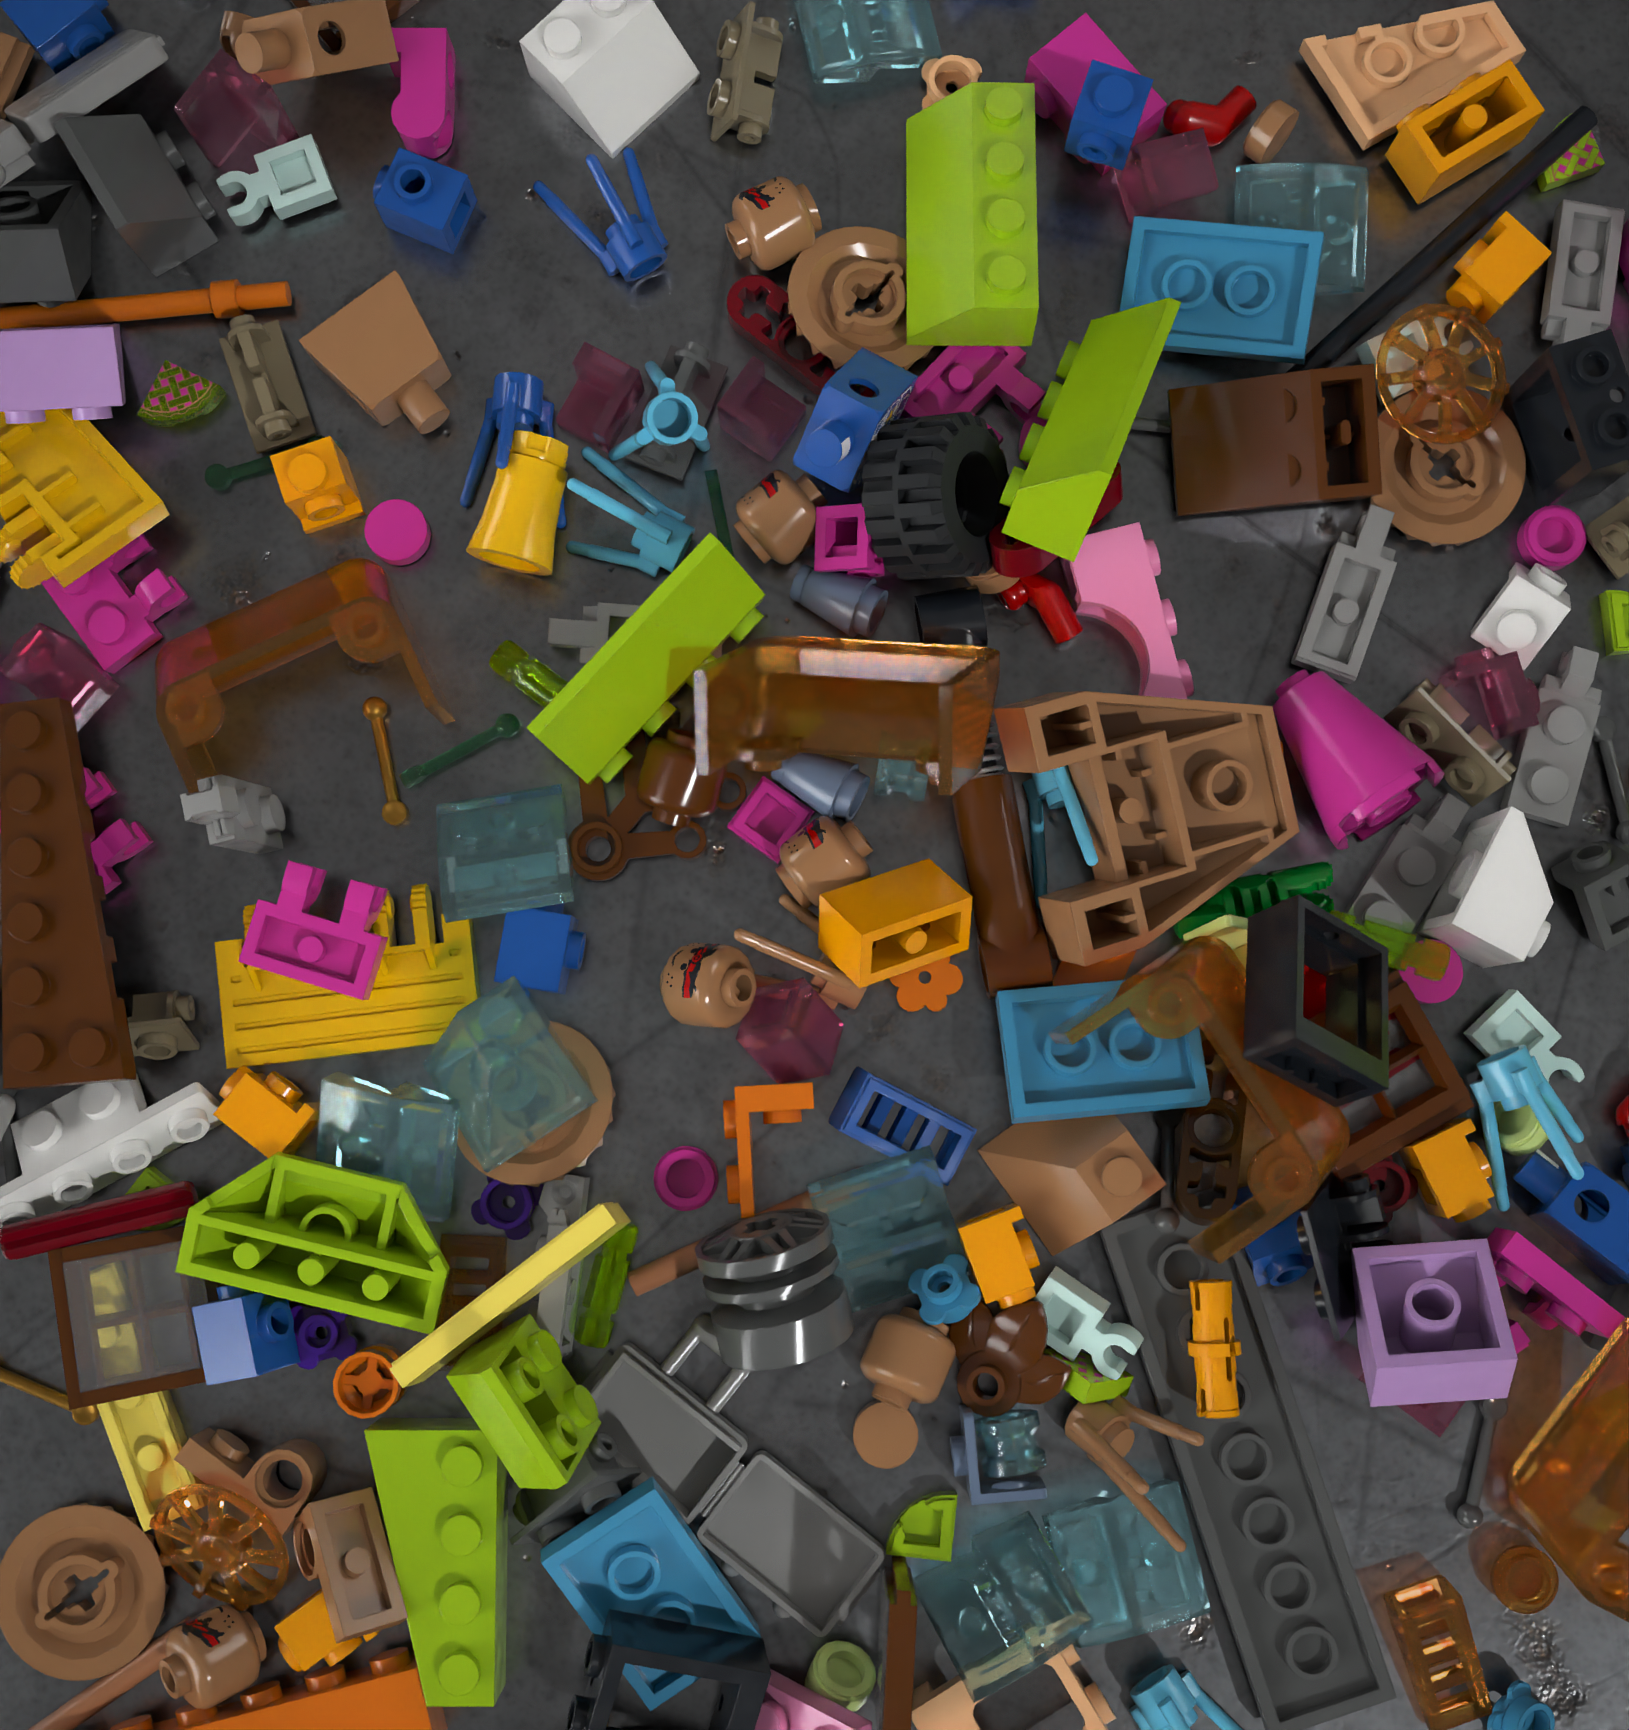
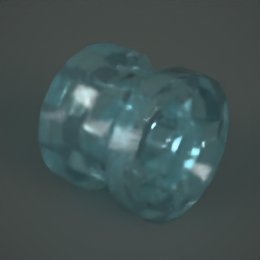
[873,732,933,802]
[974,1409,1048,1478]

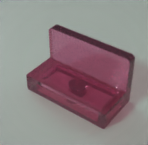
[174,49,300,168]

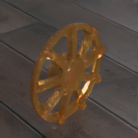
[1376,303,1510,445]
[149,1484,289,1611]

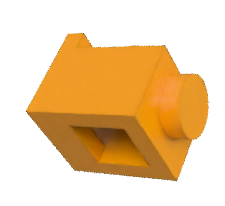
[1446,211,1552,327]
[270,436,366,534]
[213,1065,329,1158]
[1398,1117,1495,1223]
[954,1202,1040,1309]
[274,1588,381,1672]

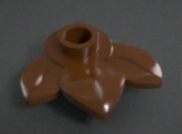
[949,1299,1072,1417]

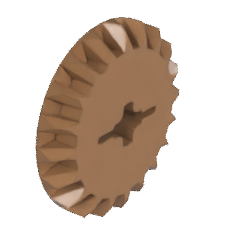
[786,226,933,370]
[1371,385,1526,547]
[448,1020,616,1187]
[0,1502,170,1681]

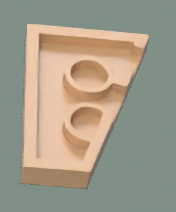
[1299,0,1526,151]

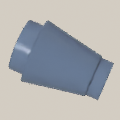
[790,564,888,637]
[771,745,870,822]

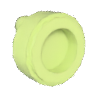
[1493,1101,1553,1157]
[804,1640,876,1712]

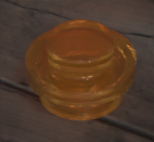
[1490,1545,1559,1614]

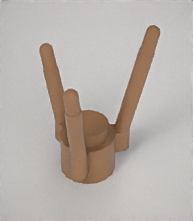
[734,894,868,1010]
[1065,1395,1205,1553]

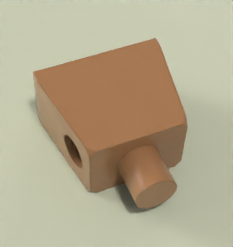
[235,0,399,87]
[299,270,452,434]

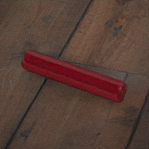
[0,1181,198,1260]

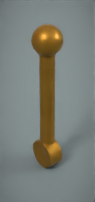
[362,696,409,826]
[0,1367,100,1426]

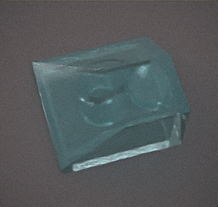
[423,975,598,1173]

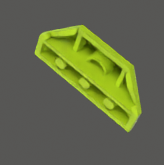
[175,1152,450,1334]

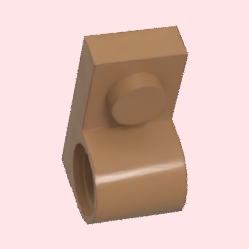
[174,1427,327,1540]
[293,1487,408,1644]

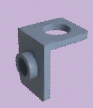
[950,1404,1047,1505]

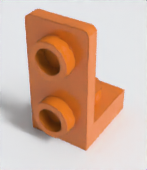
[723,1082,814,1218]

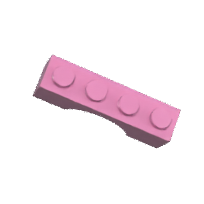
[1059,522,1194,699]

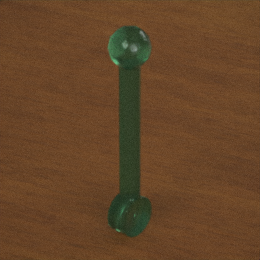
[205,435,325,491]
[705,469,734,557]
[399,713,520,788]

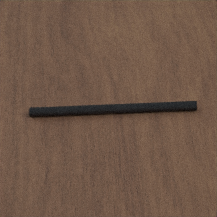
[1286,105,1598,373]

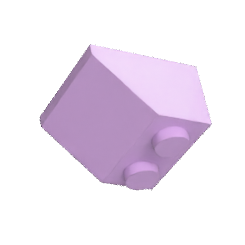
[0,324,126,424]
[1351,1238,1518,1407]

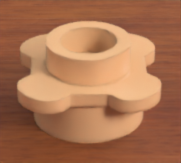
[921,55,982,110]

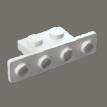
[0,1073,223,1228]

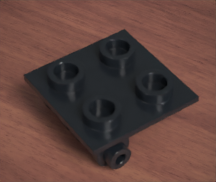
[1297,1172,1394,1341]

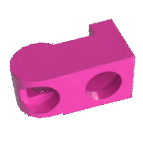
[389,28,456,159]

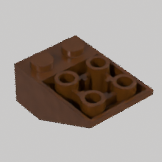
[1167,364,1382,516]

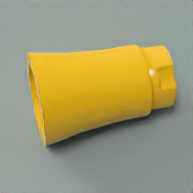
[466,430,569,576]

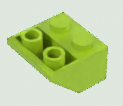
[446,1313,602,1489]

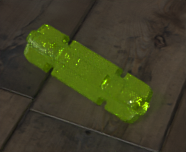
[489,640,568,708]
[1329,910,1451,981]
[574,1223,638,1348]

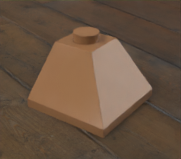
[977,1115,1167,1256]

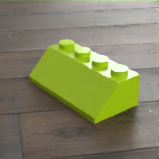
[906,82,1039,346]
[999,297,1181,562]
[526,532,766,785]

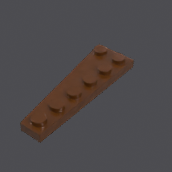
[0,697,136,1090]

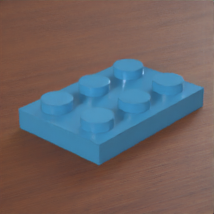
[1119,216,1324,365]
[995,974,1211,1124]
[540,1476,762,1711]

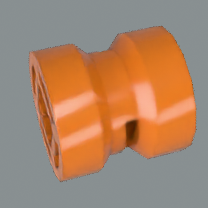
[333,1344,408,1419]

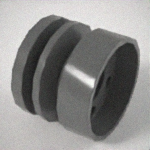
[695,1208,855,1371]

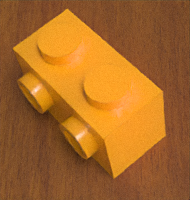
[1385,59,1545,205]
[818,858,973,989]

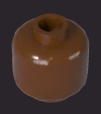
[637,728,728,827]

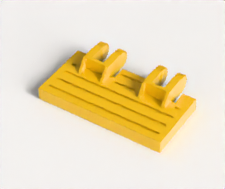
[0,408,170,590]
[214,883,485,1069]

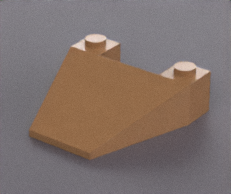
[993,691,1300,966]

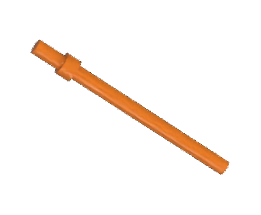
[0,279,292,329]

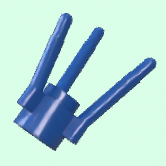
[533,147,669,282]
[460,372,567,529]

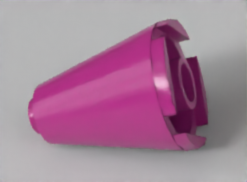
[1273,669,1445,850]

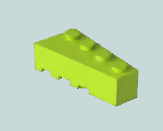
[364,1418,508,1707]

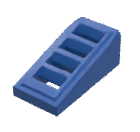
[828,1066,977,1186]

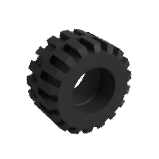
[861,412,1011,580]

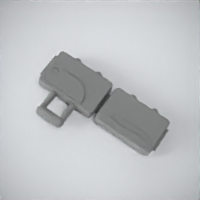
[0,28,169,188]
[582,1314,884,1637]

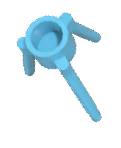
[608,361,710,461]
[566,446,695,577]
[1022,765,1098,909]
[1469,1045,1584,1212]
[1129,1664,1243,1730]

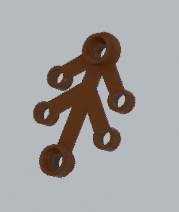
[566,675,747,881]

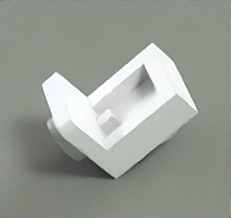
[1470,562,1571,670]

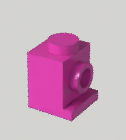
[814,503,885,577]

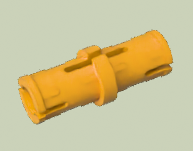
[1187,1279,1242,1419]

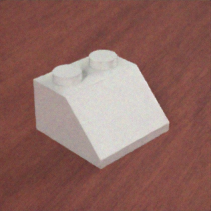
[519,0,700,159]
[1415,806,1554,968]

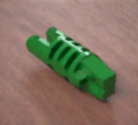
[1173,861,1334,939]

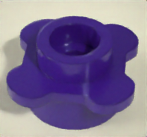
[471,1176,544,1240]
[291,1305,358,1370]

